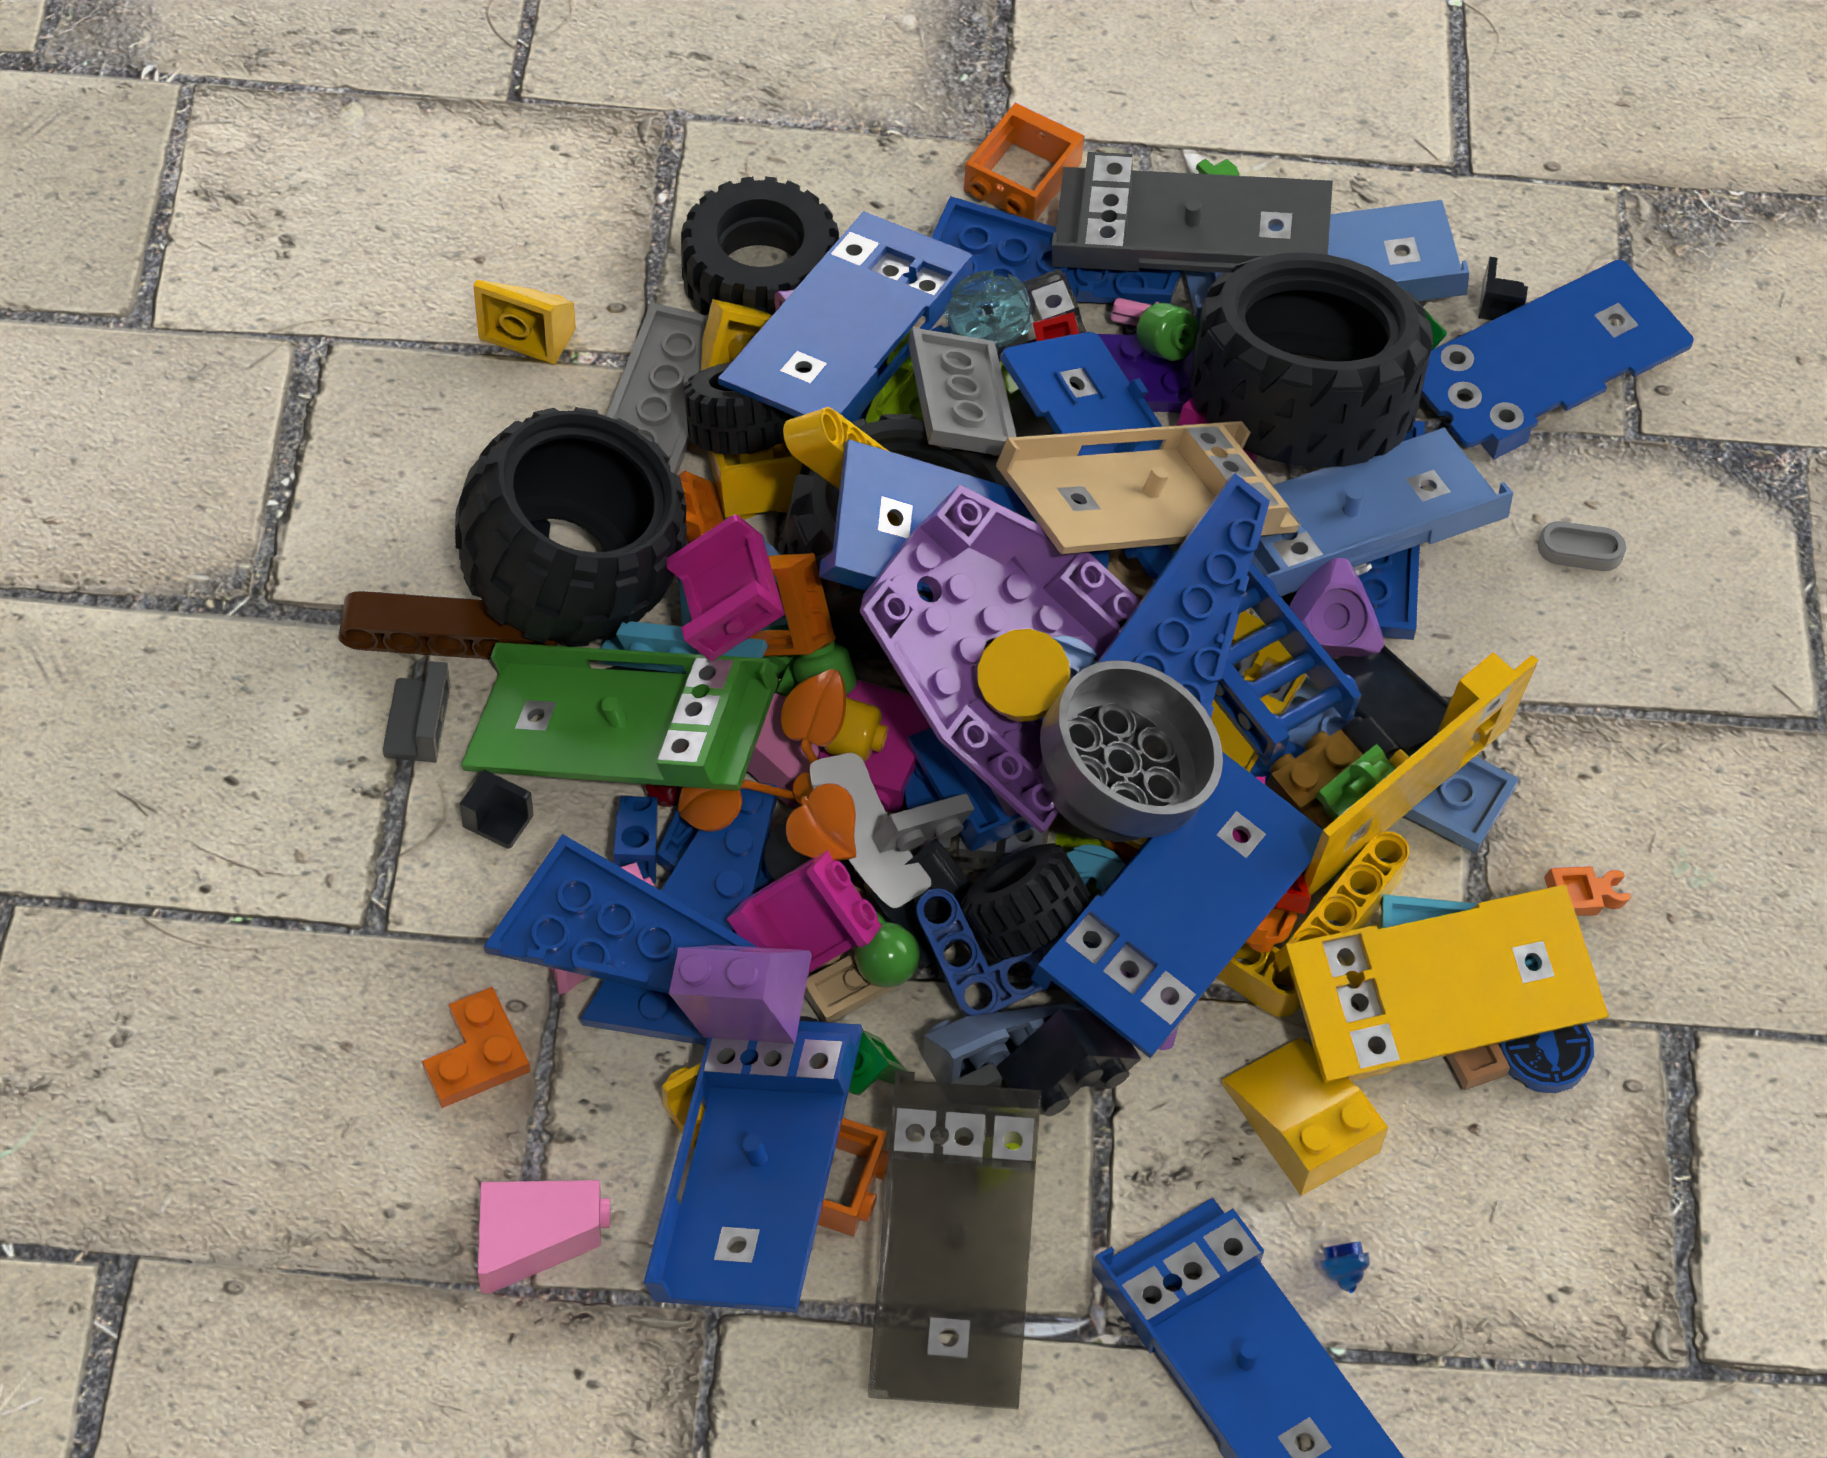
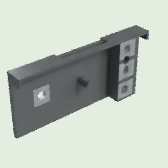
[1052,152,1333,273]

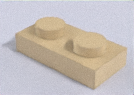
[804,953,904,1023]

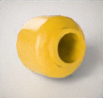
[824,697,889,762]

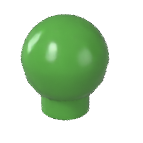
[854,912,920,988]

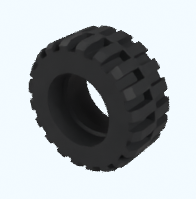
[681,176,839,315]

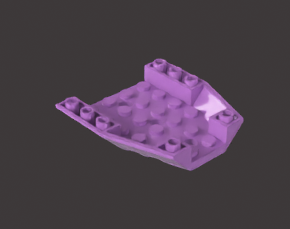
[860,485,1140,834]

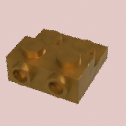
[1267,729,1363,830]

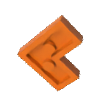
[422,986,530,1108]

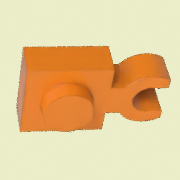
[1544,866,1631,916]

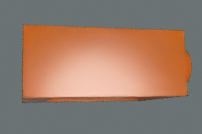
[964,102,1085,221]
[749,553,835,656]
[818,1118,893,1237]

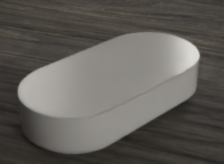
[1538,521,1626,571]

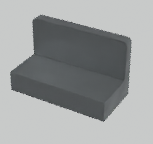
[383,661,451,763]

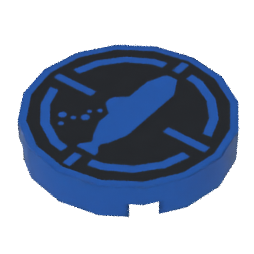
[1499,1024,1594,1093]

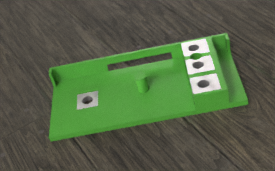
[461,643,779,791]

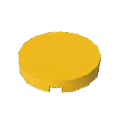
[977,629,1071,722]

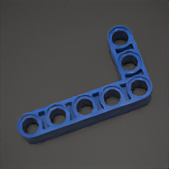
[915,888,1095,1016]

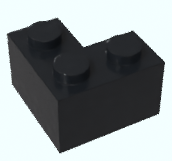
[996,1009,1141,1116]

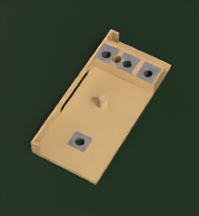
[996,421,1300,554]

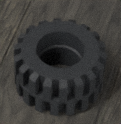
[684,362,795,454]
[961,843,1091,959]

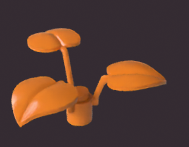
[678,669,857,861]

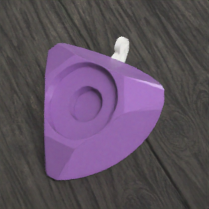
[1289,558,1384,657]

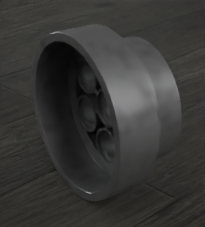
[1040,661,1223,842]

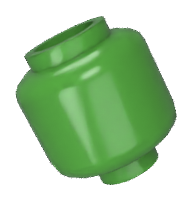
[1137,303,1199,361]
[793,640,857,695]

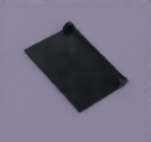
[1333,645,1449,751]

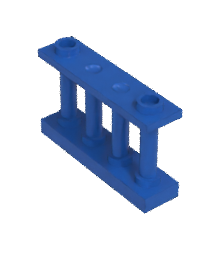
[1213,563,1362,767]

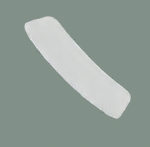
[810,753,931,908]

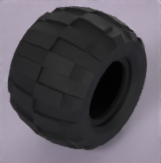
[455,407,687,647]

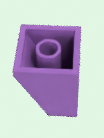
[669,945,812,1044]

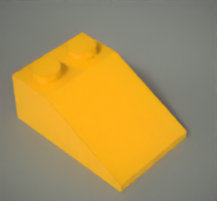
[707,441,802,519]
[1221,1037,1389,1196]

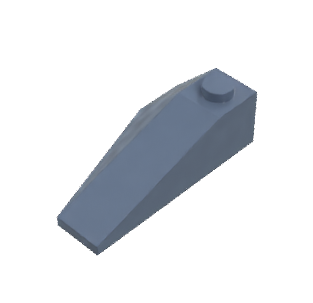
[922,1002,1091,1102]

